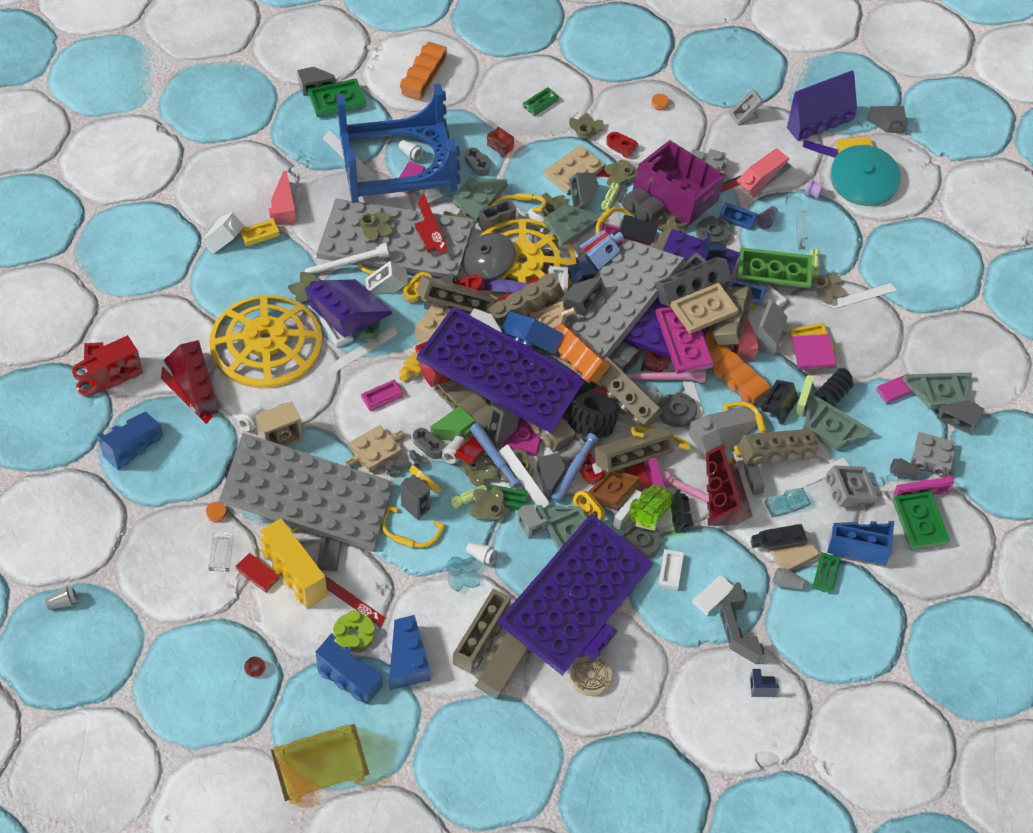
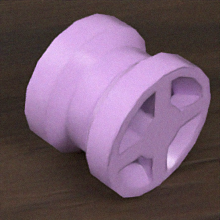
[804,178,824,199]

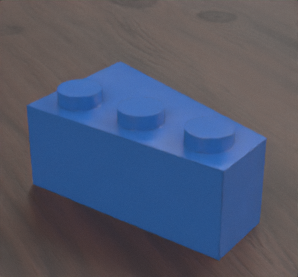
[501,312,564,355]
[97,411,163,470]
[827,521,895,565]
[389,615,430,690]
[315,633,383,704]

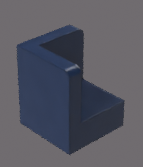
[704,233,727,261]
[567,256,597,284]
[750,669,779,697]

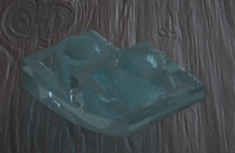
[764,487,811,518]

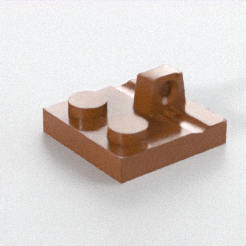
[588,470,642,509]

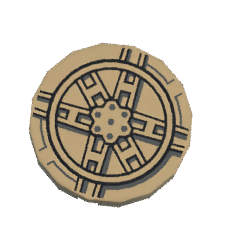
[570,656,612,696]

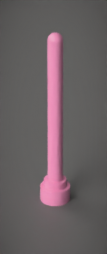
[626,369,706,383]
[661,470,709,502]

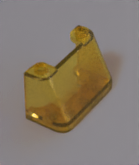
[269,723,370,804]

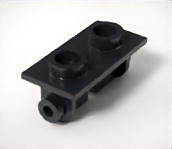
[669,489,694,533]

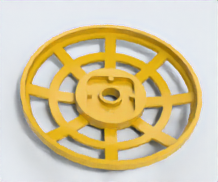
[480,219,577,312]
[209,295,322,388]

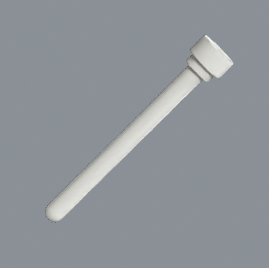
[305,242,391,274]

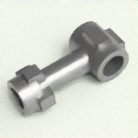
[384,450,422,475]

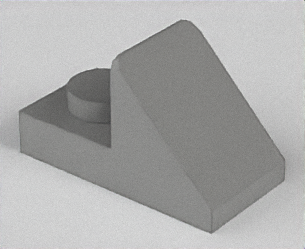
[729,89,765,125]

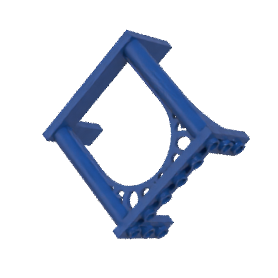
[336,84,460,203]

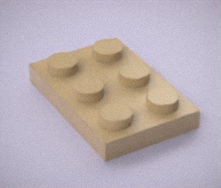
[543,145,605,195]
[670,283,738,334]

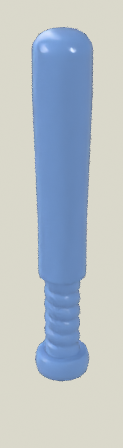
[470,423,521,489]
[551,433,598,503]

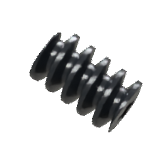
[815,368,854,407]

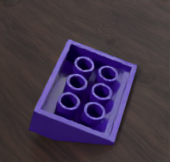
[787,70,857,141]
[304,279,392,338]

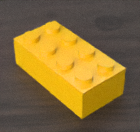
[260,518,327,609]

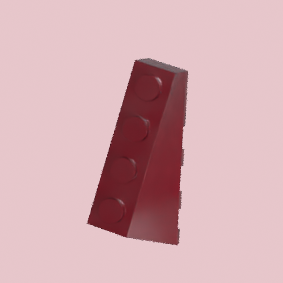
[164,340,218,417]
[706,444,753,526]

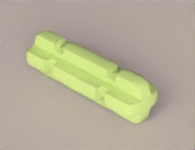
[601,182,621,211]
[809,248,820,280]
[451,485,488,509]

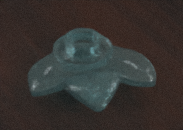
[446,557,482,592]

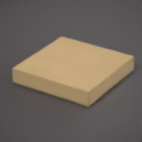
[769,524,819,571]

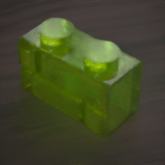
[630,484,673,528]

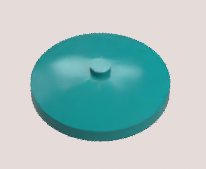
[830,145,900,206]

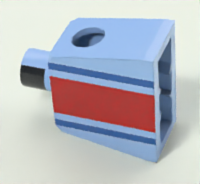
[580,229,624,270]

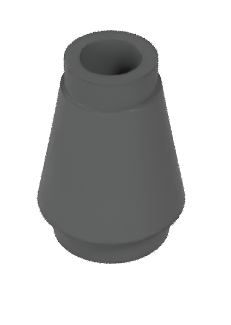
[890,458,920,479]

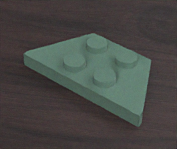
[453,178,507,224]
[544,204,601,248]
[903,372,972,409]
[804,393,873,450]
[536,505,587,550]

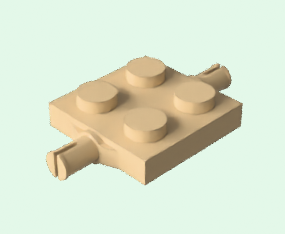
[530,301,577,329]
[345,425,405,472]

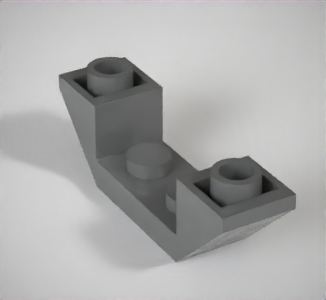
[719,582,764,664]

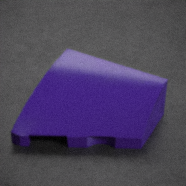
[578,623,618,661]

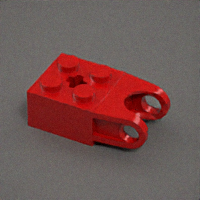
[72,335,143,396]

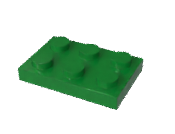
[308,78,366,117]
[892,491,950,550]

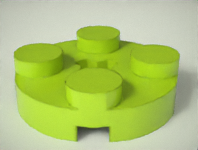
[333,610,375,652]

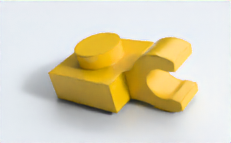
[399,352,421,382]

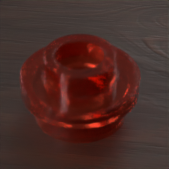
[244,656,266,677]

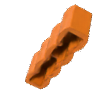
[400,41,447,100]
[555,322,611,384]
[708,342,770,405]

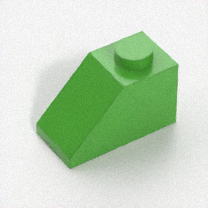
[430,406,475,441]

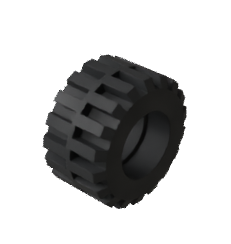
[567,392,619,438]

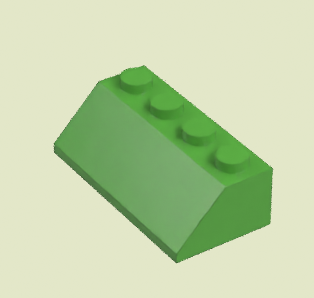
[736,247,813,288]

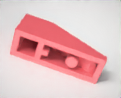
[737,148,789,198]
[268,171,296,225]
[733,318,758,362]

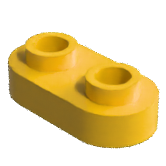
[403,272,432,303]
[573,491,606,522]

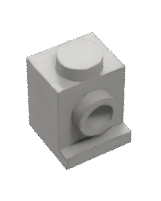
[517,504,547,539]

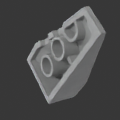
[689,407,764,460]

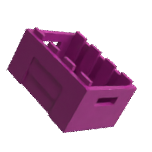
[633,140,726,226]

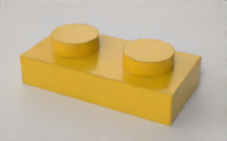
[240,219,280,247]

